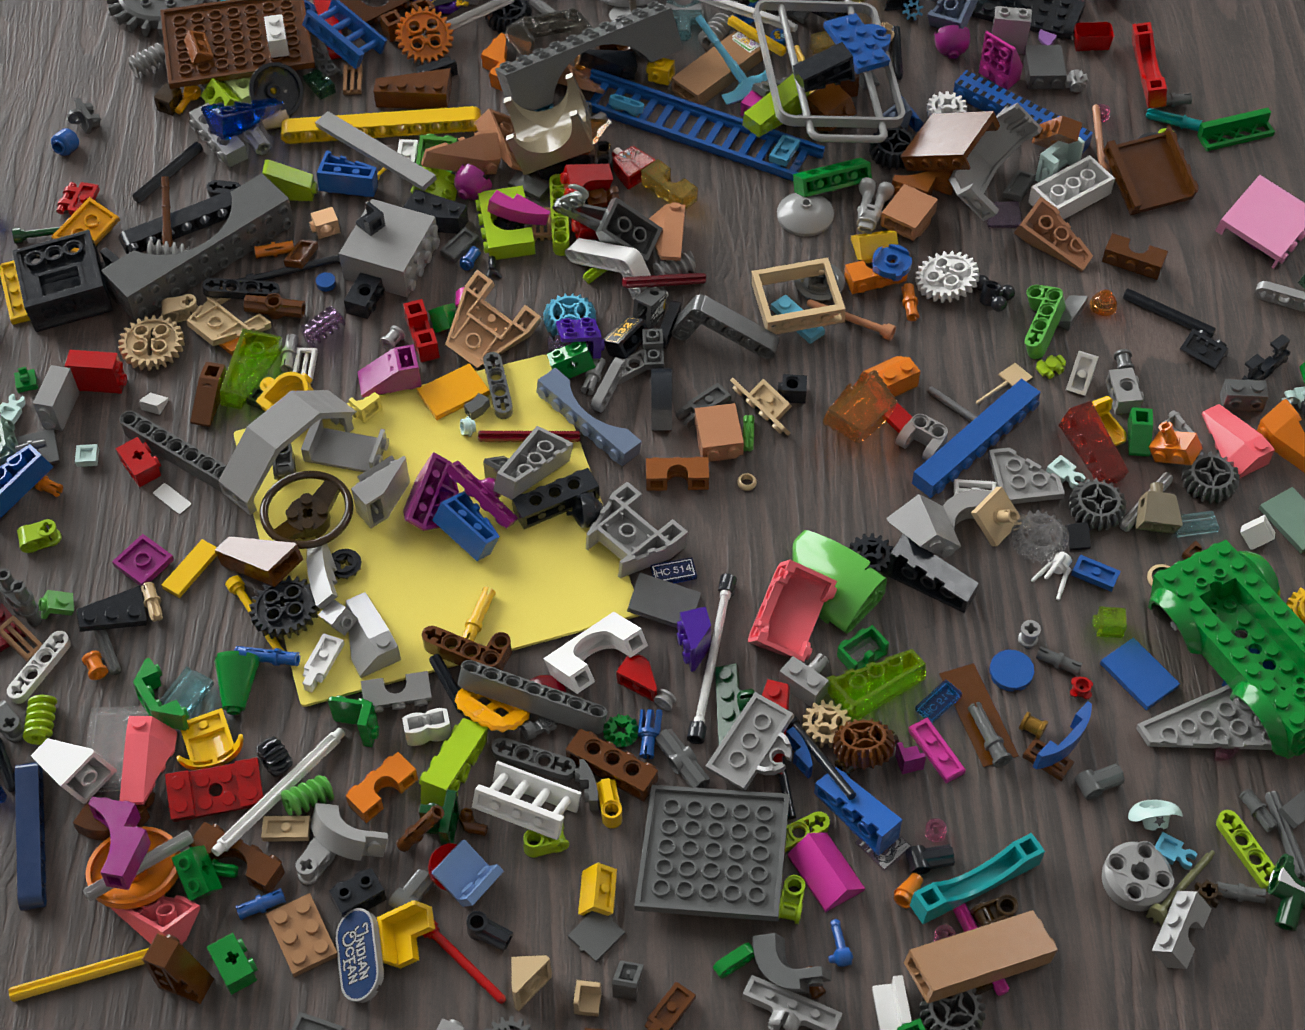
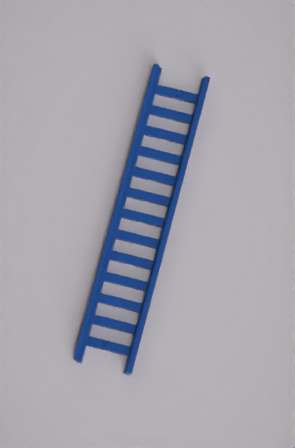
[586,68,825,181]

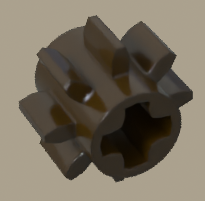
[1193,879,1223,908]

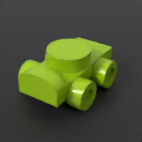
[1036,355,1066,379]

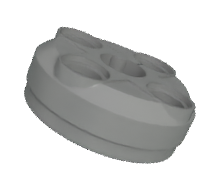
[1102,841,1174,911]

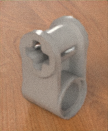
[296,838,336,885]

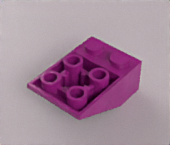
[358,344,422,397]

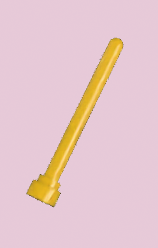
[225,575,285,651]

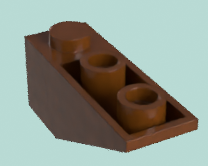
[190,362,229,427]

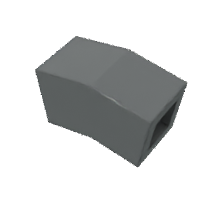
[464,393,490,420]

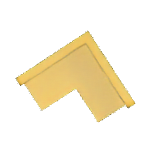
[377,900,435,969]

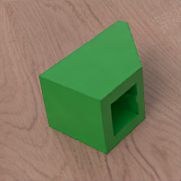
[1127,407,1153,457]

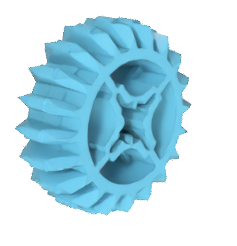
[543,293,596,340]

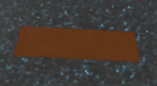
[939,663,1019,767]

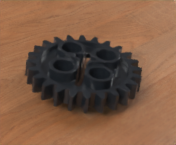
[249,575,321,640]

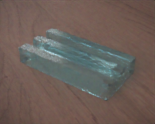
[1176,511,1219,537]

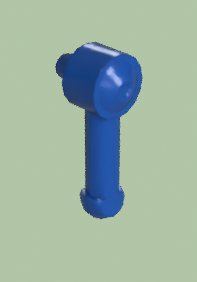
[828,919,853,967]

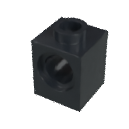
[778,374,807,404]

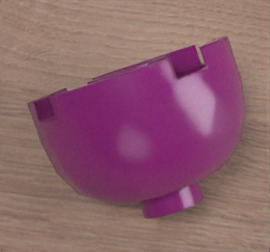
[934,25,970,59]
[454,164,493,201]

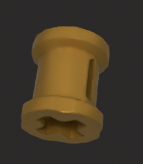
[1019,711,1048,739]

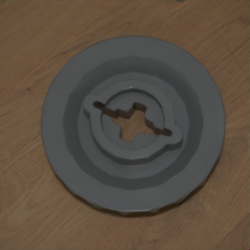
[794,264,845,303]

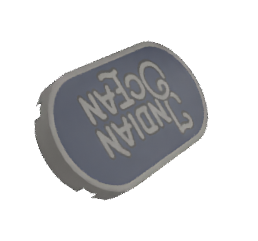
[336,908,384,1003]

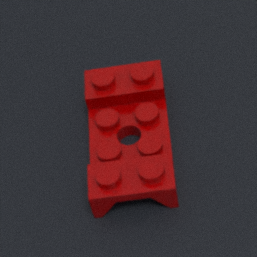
[165,757,264,822]

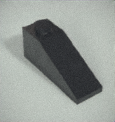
[579,49,638,80]

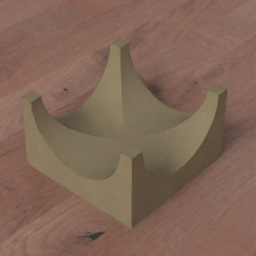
[504,73,594,175]

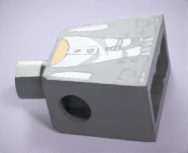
[633,287,668,329]

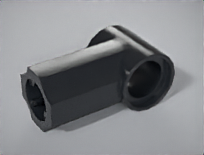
[905,844,955,875]
[466,911,513,952]

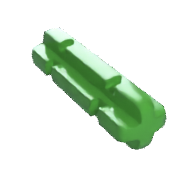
[743,415,754,452]

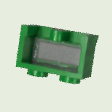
[837,625,889,677]

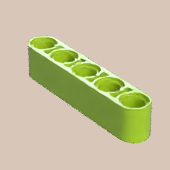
[549,174,570,256]

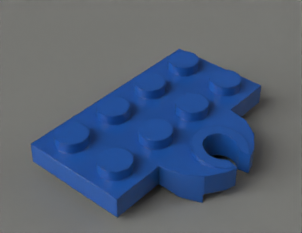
[823,13,891,74]

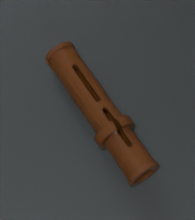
[396,805,444,852]

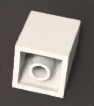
[31,739,118,805]

